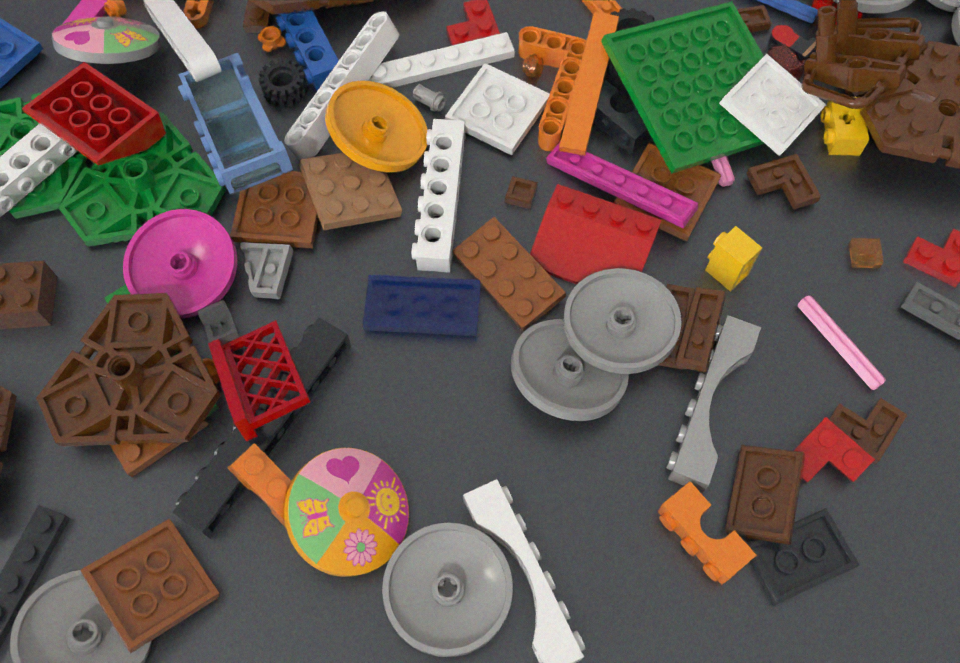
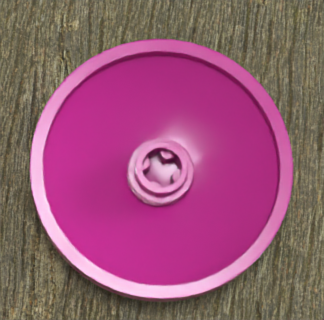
[123,209,237,319]

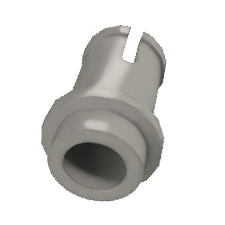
[412,84,446,112]

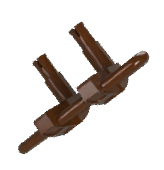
[802,0,925,109]

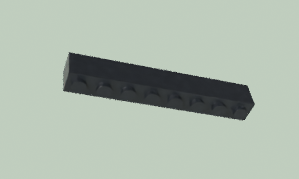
[172,318,351,539]

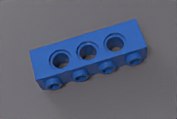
[275,10,339,91]

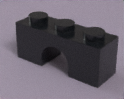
[594,79,652,154]

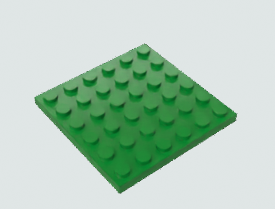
[601,1,765,174]

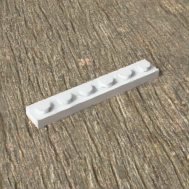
[369,32,515,88]

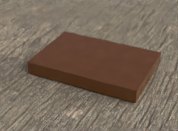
[725,445,805,545]

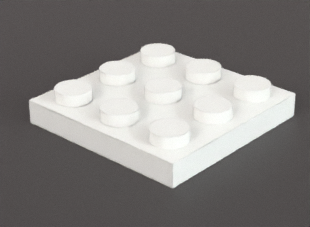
[719,54,826,156]
[445,63,550,155]

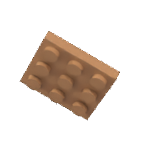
[299,153,402,230]

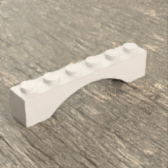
[463,479,585,663]

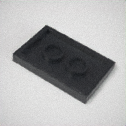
[747,508,860,606]

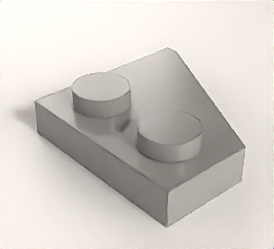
[240,242,294,299]

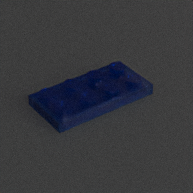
[362,275,480,336]

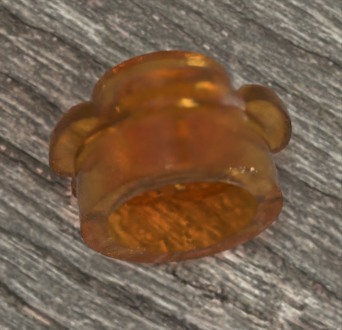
[522,54,544,79]

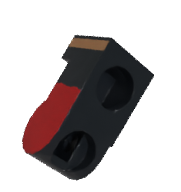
[767,25,816,72]

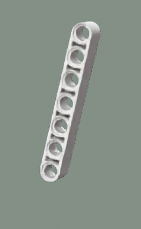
[143,0,222,82]
[284,11,399,161]

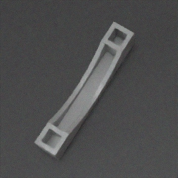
[666,315,761,493]

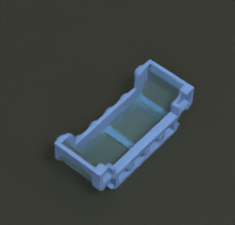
[178,53,293,195]

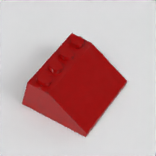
[22,62,166,166]
[530,184,662,285]

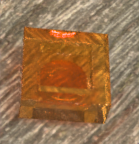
[849,238,884,268]

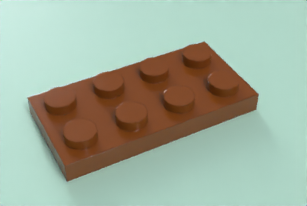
[452,217,566,332]

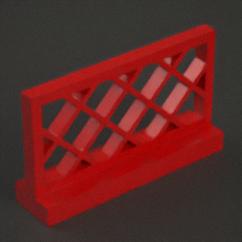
[208,320,311,441]

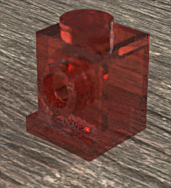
[767,44,805,80]

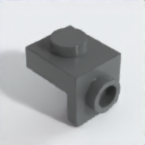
[198,300,240,345]

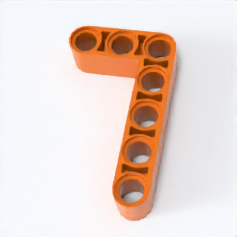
[518,26,587,151]

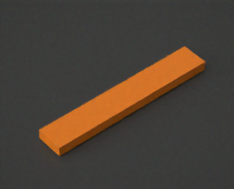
[559,12,619,156]

